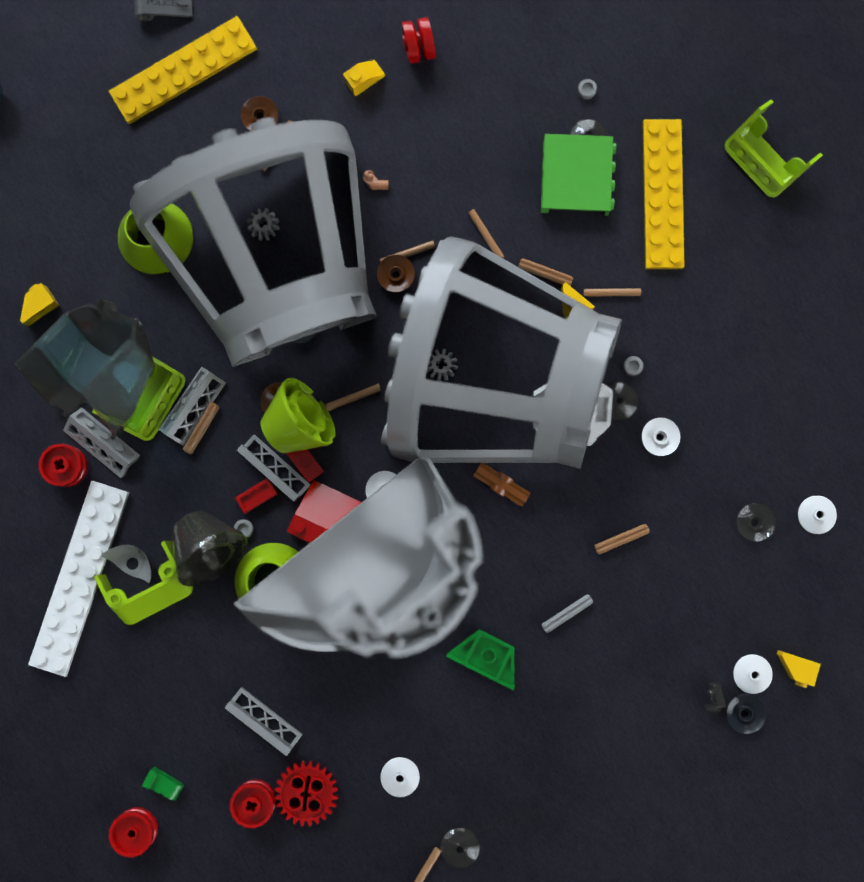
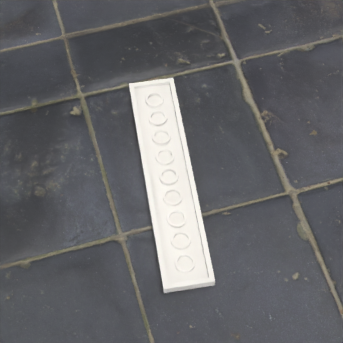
[28,481,130,677]

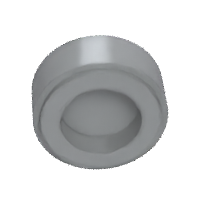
[578,79,597,99]
[623,356,643,376]
[234,519,254,539]

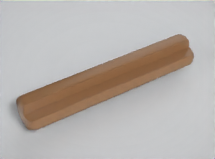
[518,258,573,285]
[183,402,220,454]
[595,524,650,554]

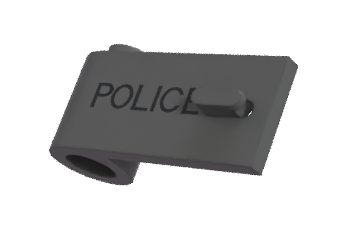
[134,0,192,21]

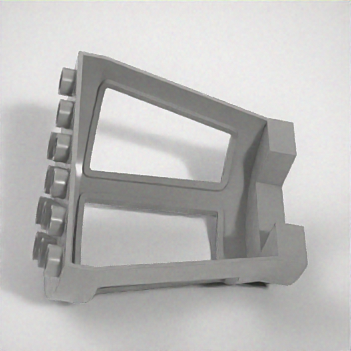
[130,117,376,367]
[381,236,622,469]
[234,456,481,657]

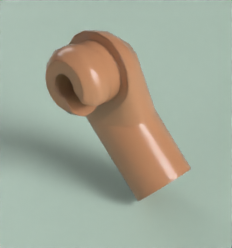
[363,170,389,190]

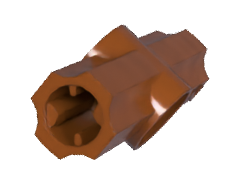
[473,463,530,507]

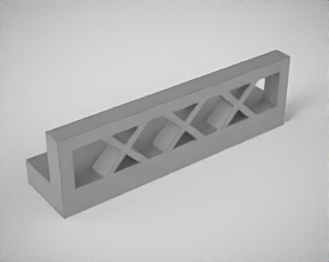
[159,367,226,446]
[63,408,140,478]
[237,434,311,502]
[225,687,303,756]

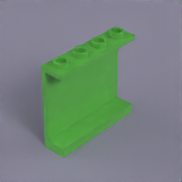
[541,134,616,216]

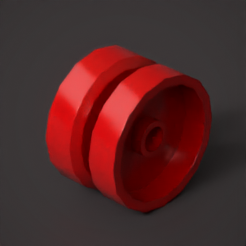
[401,17,436,64]
[39,444,88,487]
[230,779,277,828]
[109,807,158,857]

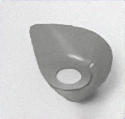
[102,545,151,583]

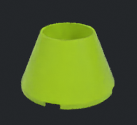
[118,203,193,275]
[261,378,336,453]
[235,543,299,599]

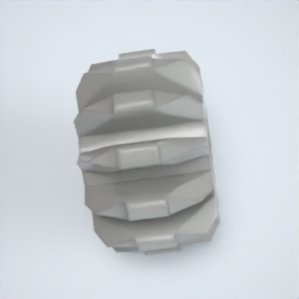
[247,208,279,241]
[427,349,458,381]

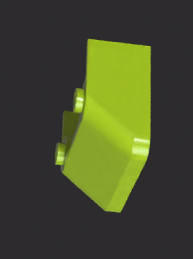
[725,100,823,197]
[92,345,185,441]
[94,541,193,625]

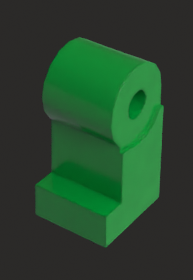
[142,767,184,801]

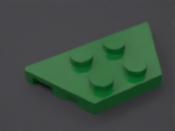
[446,629,515,690]

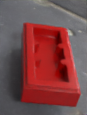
[286,449,324,483]
[235,478,278,514]

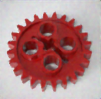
[275,760,339,826]

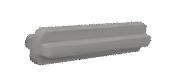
[542,594,593,633]

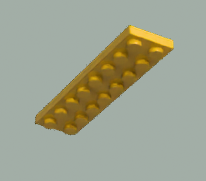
[109,16,257,124]
[643,119,684,269]

